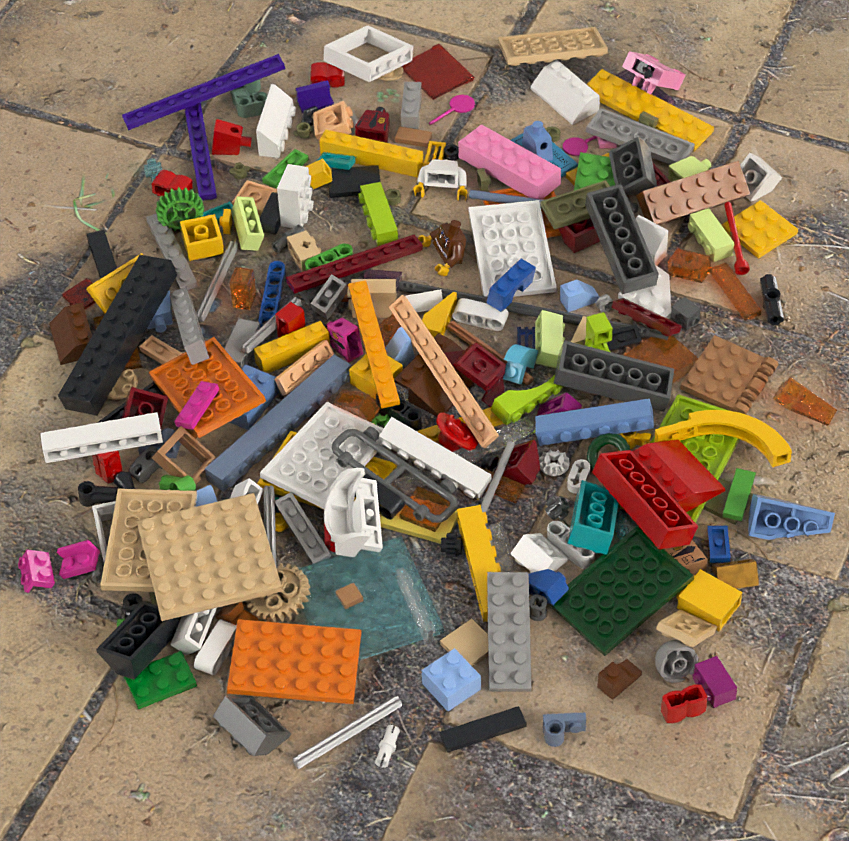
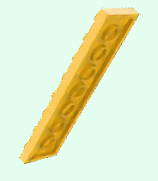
[586,69,714,152]

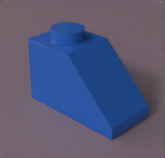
[529,569,569,605]

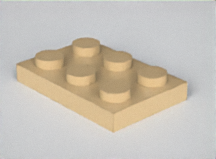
[656,610,717,647]

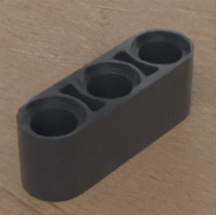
[259,192,281,235]
[376,394,422,431]
[355,473,405,520]

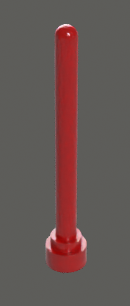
[724,202,750,275]

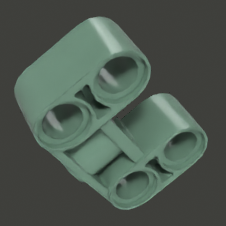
[230,79,268,118]

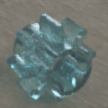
[143,158,162,181]

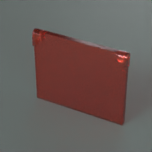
[401,44,474,100]

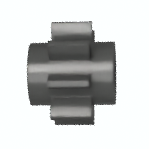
[545,495,570,521]

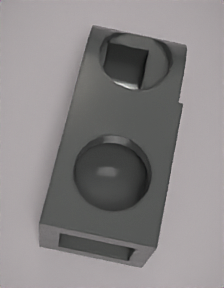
[128,445,163,483]

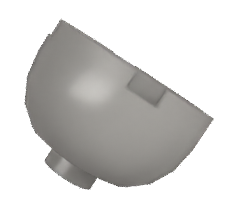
[655,640,698,683]

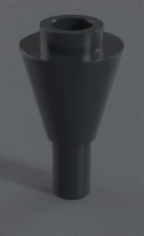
[113,471,135,489]

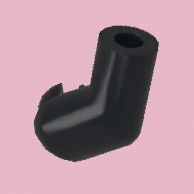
[301,106,318,126]

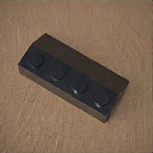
[96,601,179,680]

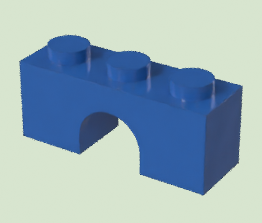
[487,258,536,312]

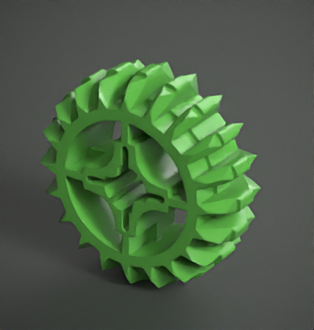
[156,187,204,232]

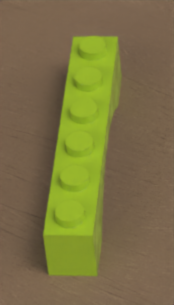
[491,375,565,425]

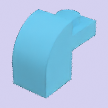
[503,344,539,385]

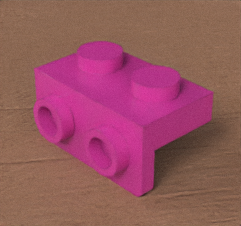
[18,549,55,593]

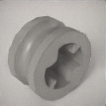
[596,294,613,313]

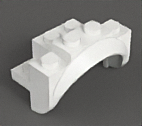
[324,468,383,557]

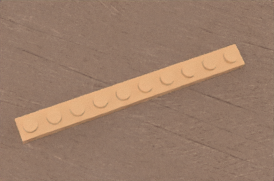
[389,295,499,448]

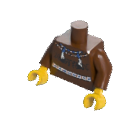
[418,220,466,276]

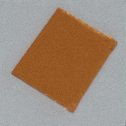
[623,331,698,383]

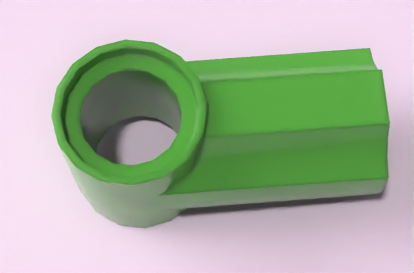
[159,475,196,491]

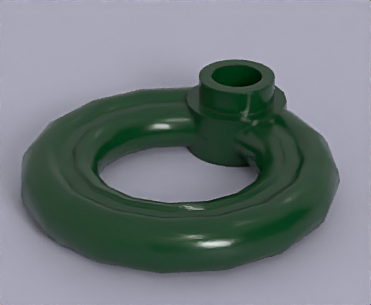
[586,433,630,471]

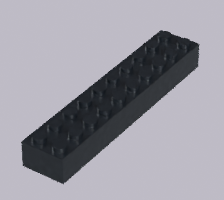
[58,255,178,416]

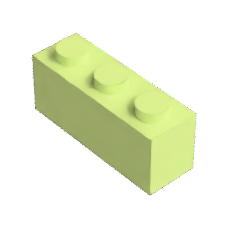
[231,196,264,251]
[688,208,734,262]
[535,310,565,368]

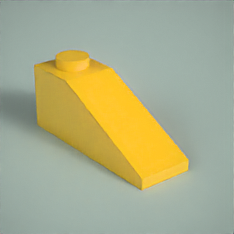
[422,292,457,338]

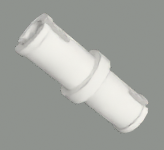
[375,725,400,768]

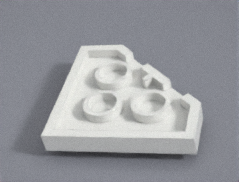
[618,266,671,319]

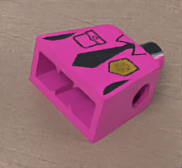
[325,318,363,363]

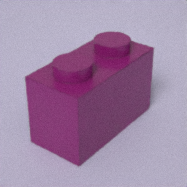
[692,656,737,708]

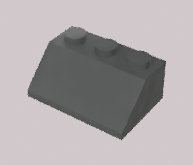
[609,136,657,195]
[213,695,291,756]

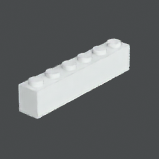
[40,413,163,463]
[379,417,492,500]

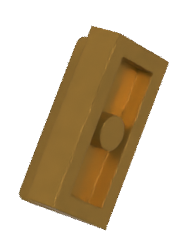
[712,559,759,589]

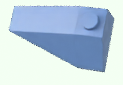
[748,494,835,540]

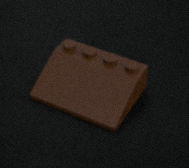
[394,333,474,417]

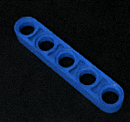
[259,261,286,328]

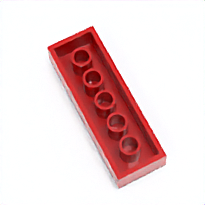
[592,450,698,550]

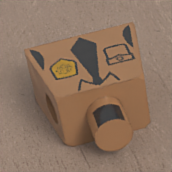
[664,540,708,575]

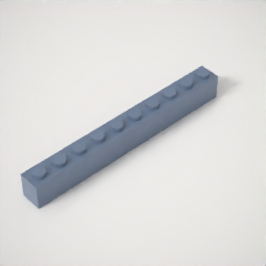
[205,354,351,492]

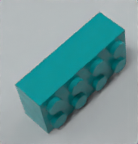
[568,480,618,555]

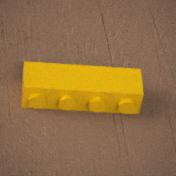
[254,321,330,373]

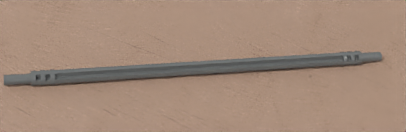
[396,280,669,341]

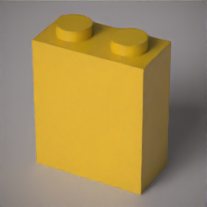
[677,569,742,631]

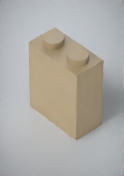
[347,279,397,318]

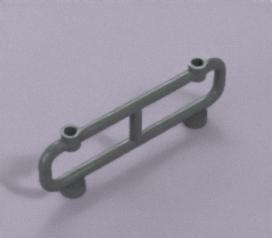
[331,426,458,523]

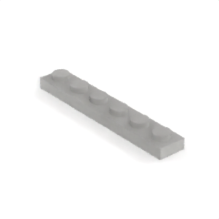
[146,214,198,290]

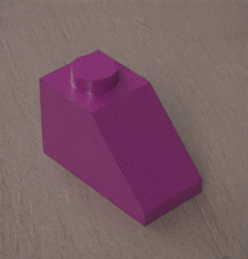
[537,392,582,416]

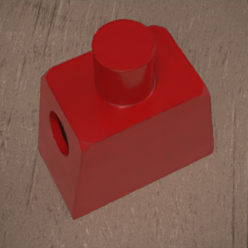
[212,119,252,155]

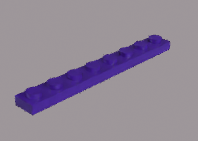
[185,102,217,201]

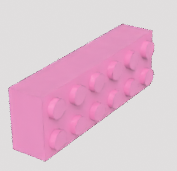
[458,124,561,199]

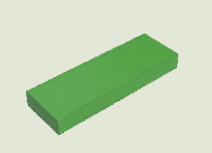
[262,149,309,189]
[722,468,756,521]

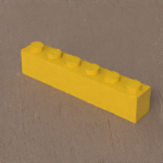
[319,129,423,178]
[457,505,501,622]

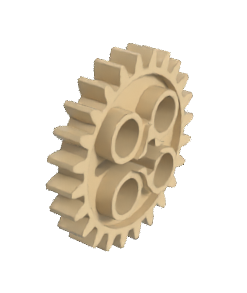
[246,563,311,623]

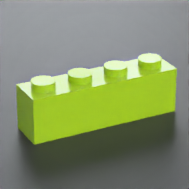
[358,182,398,247]

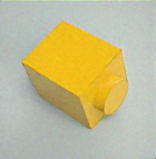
[305,158,332,189]

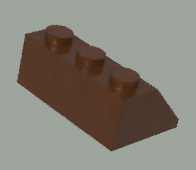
[49,303,92,365]

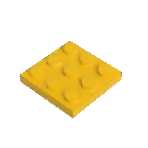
[722,200,798,259]

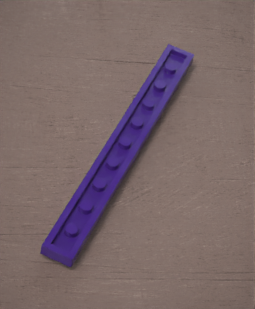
[122,54,285,130]

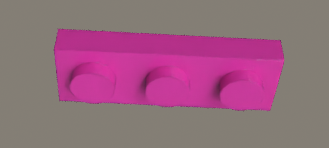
[174,381,220,430]

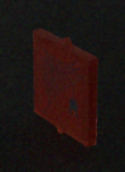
[62,278,96,309]

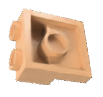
[313,101,354,140]

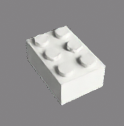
[277,164,314,228]

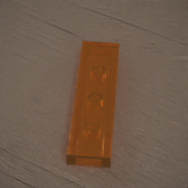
[710,263,762,321]

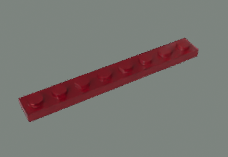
[286,234,423,294]

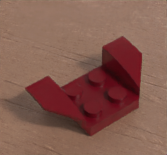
[444,343,506,407]

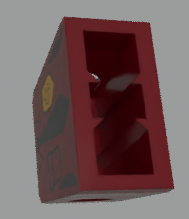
[355,107,390,143]

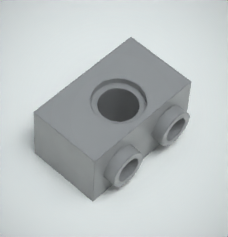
[311,274,348,320]

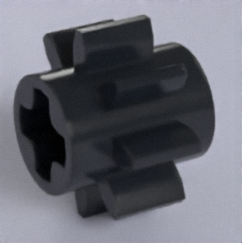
[441,533,462,558]

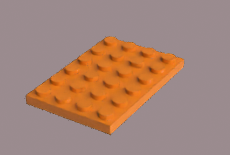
[149,337,266,438]
[227,619,362,704]

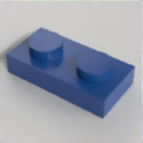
[707,526,731,563]

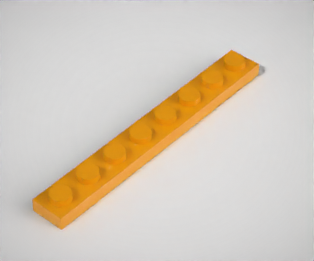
[348,280,400,408]

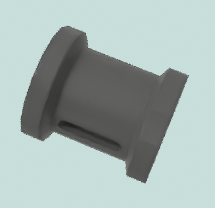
[529,595,547,621]

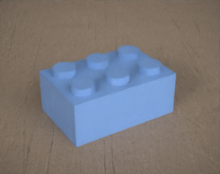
[230,364,279,430]

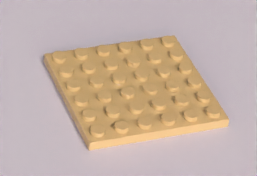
[137,493,282,621]

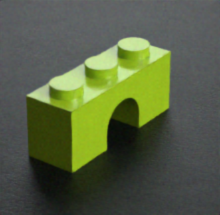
[585,312,613,352]

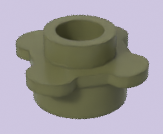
[294,122,314,139]
[229,162,250,179]

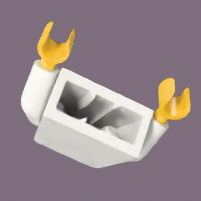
[413,159,468,201]

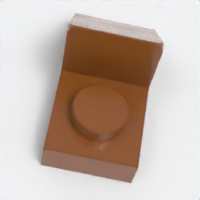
[215,601,260,625]

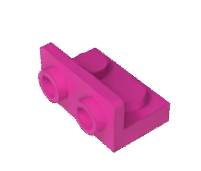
[57,540,100,579]

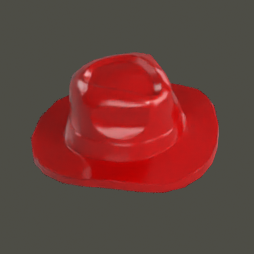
[436,413,479,452]

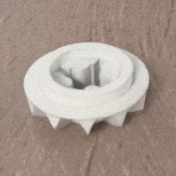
[539,449,570,476]

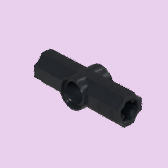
[760,274,784,326]

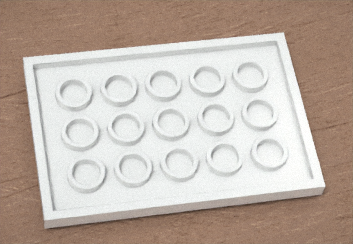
[468,200,557,297]
[260,402,384,509]

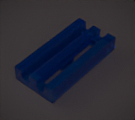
[517,327,535,349]

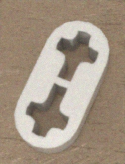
[567,459,590,494]

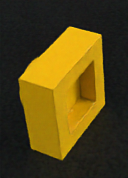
[219,209,233,234]

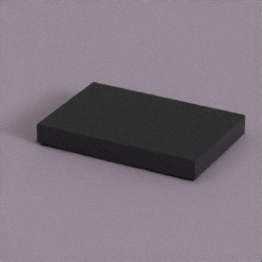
[328,165,381,198]

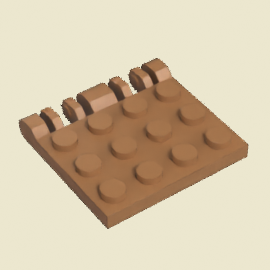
[680,335,779,415]

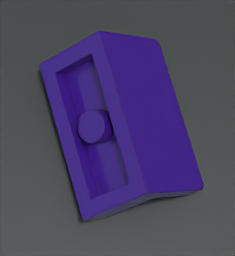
[295,80,334,113]

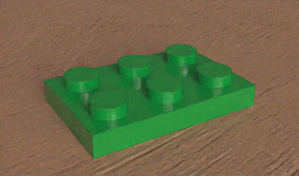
[124,651,197,710]

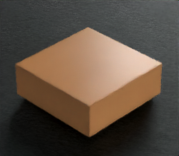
[336,583,363,609]

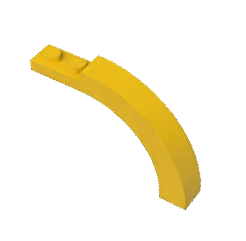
[654,410,792,467]

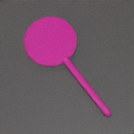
[429,95,475,125]
[563,136,597,156]

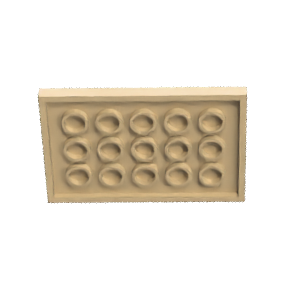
[498,27,608,66]
[100,489,197,592]

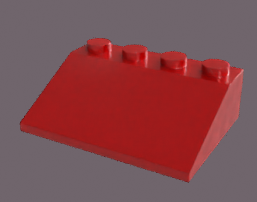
[632,439,725,512]

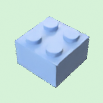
[422,648,481,711]

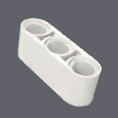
[452,298,509,331]
[547,521,595,569]
[194,620,237,675]

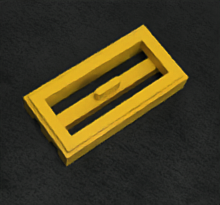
[423,141,446,166]

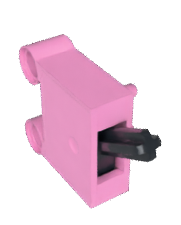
[622,51,686,95]

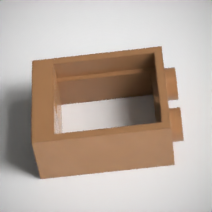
[152,426,215,484]

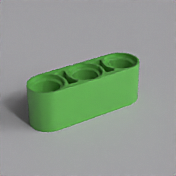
[305,243,353,270]

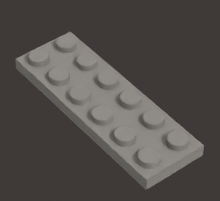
[586,108,695,165]
[487,572,531,692]

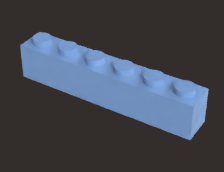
[535,398,654,446]

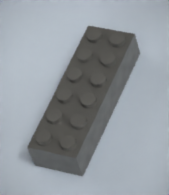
[585,184,659,294]
[554,340,674,412]

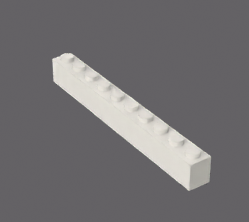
[170,478,263,656]

